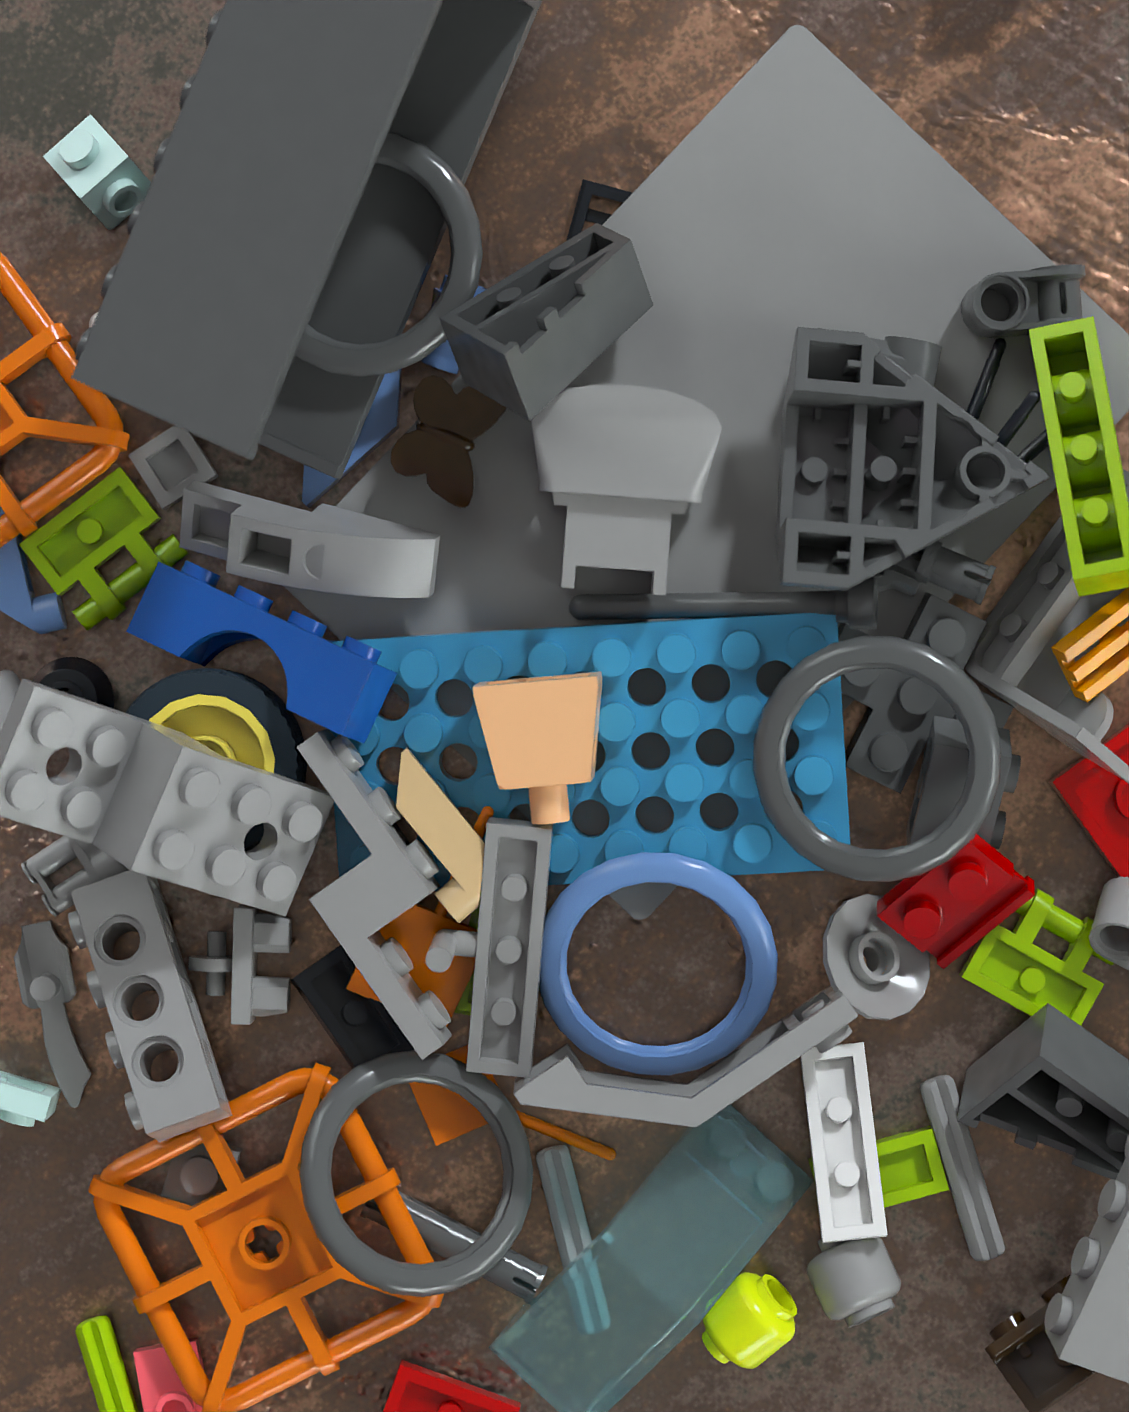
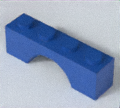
[126,560,397,744]

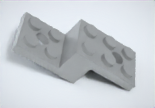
[0,679,334,917]

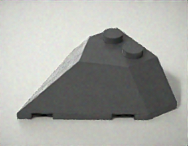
[775,327,1051,591]

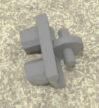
[188,904,292,1025]

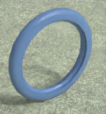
[539,852,778,1075]

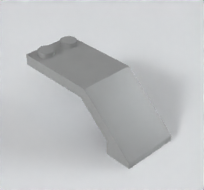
[513,985,858,1128]

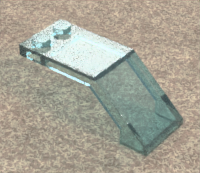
[489,1104,814,1412]

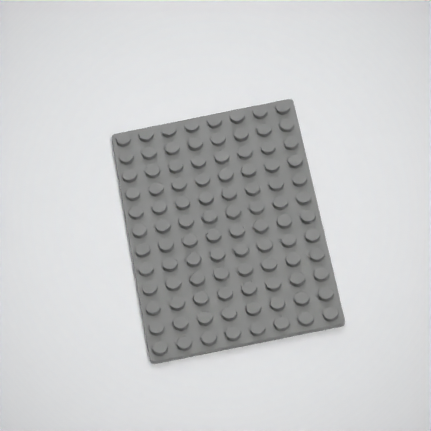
[284,25,1129,920]

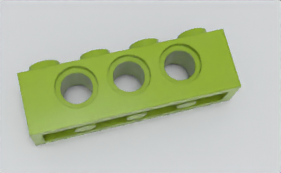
[1028,316,1129,597]

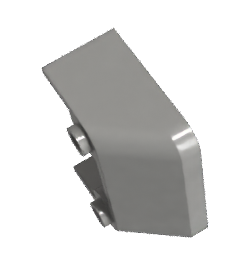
[965,469,1129,783]

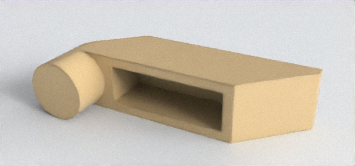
[396,748,485,923]

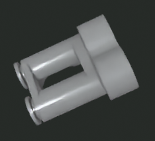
[21,836,129,916]

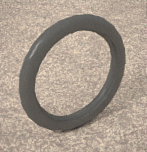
[295,132,483,377]
[753,636,1002,882]
[299,1050,534,1297]

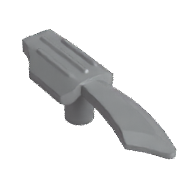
[14,920,92,1108]

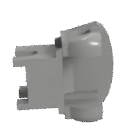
[532,384,722,596]

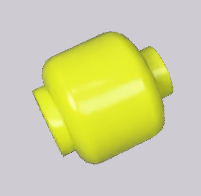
[702,1272,797,1369]

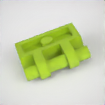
[19,467,189,631]
[959,888,1114,1026]

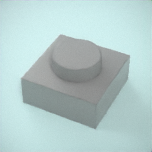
[128,425,219,510]
[161,1143,242,1205]

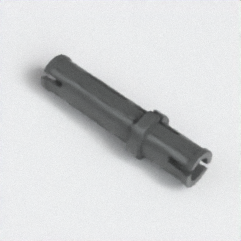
[360,1191,548,1304]

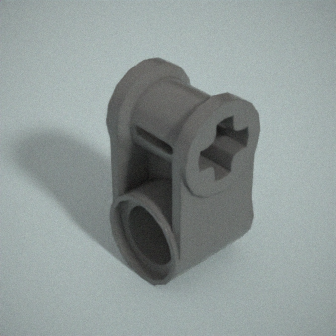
[961,264,1086,338]

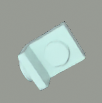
[0,1071,61,1127]

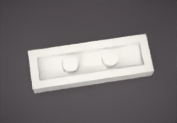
[800,1042,887,1243]

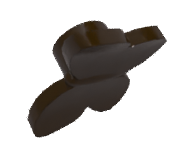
[390,375,507,508]

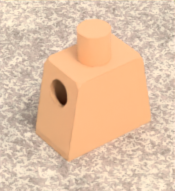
[473,671,602,824]

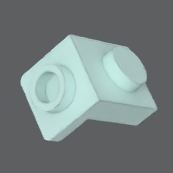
[43,114,151,230]

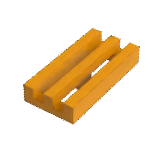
[1051,587,1129,702]

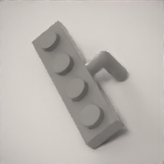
[425,817,553,1078]

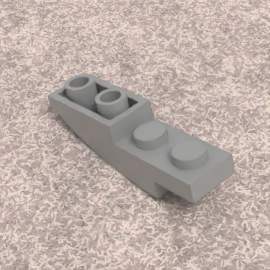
[179,481,440,598]

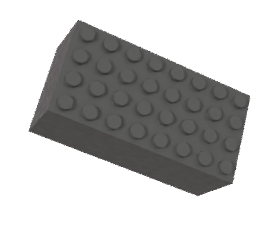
[71,0,542,479]

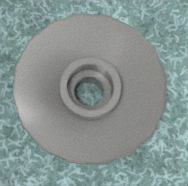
[823,894,930,1021]

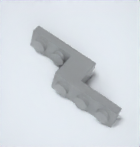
[297,729,452,1060]

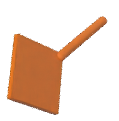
[409,1044,616,1160]

